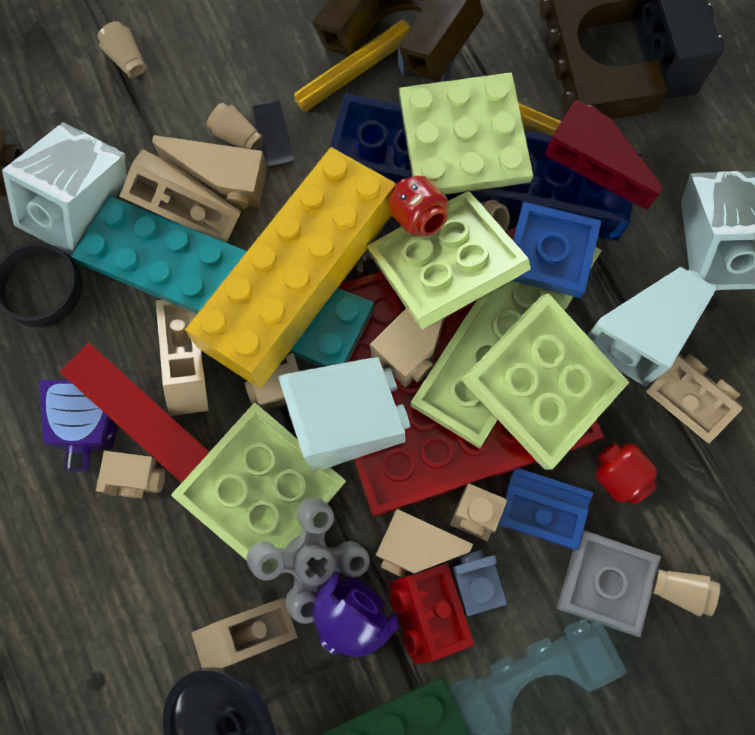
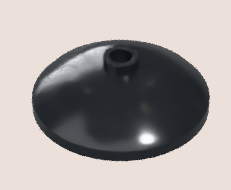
[163,667,276,735]

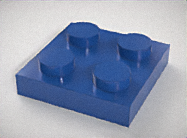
[511,202,601,298]

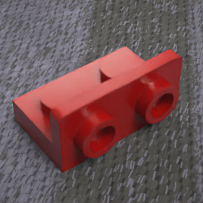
[389,563,474,664]

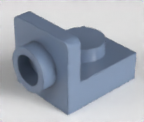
[452,550,507,616]

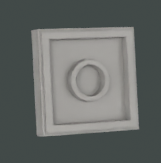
[557,530,661,637]

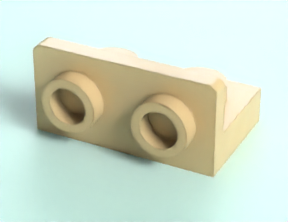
[646,353,743,444]

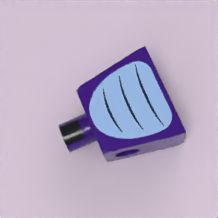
[39,380,118,472]

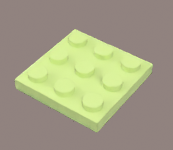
[399,72,533,195]
[367,190,531,330]
[461,293,629,470]
[171,402,346,563]

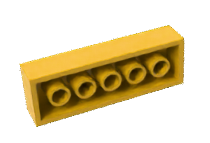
[185,147,396,389]

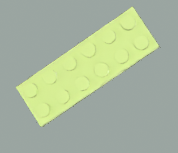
[410,247,602,448]

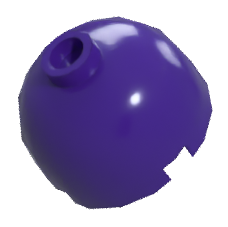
[313,572,398,657]

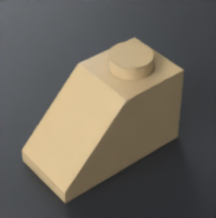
[376,509,473,578]
[191,598,298,668]

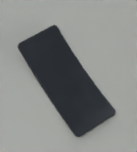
[252,100,294,167]

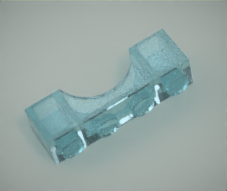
[451,619,628,735]

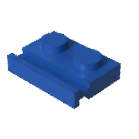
[498,468,593,550]

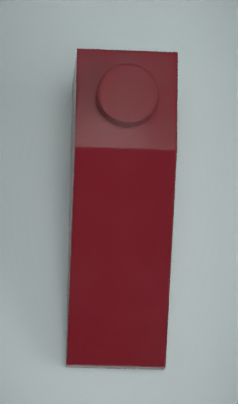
[545,99,663,211]

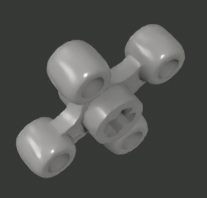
[247,497,370,624]

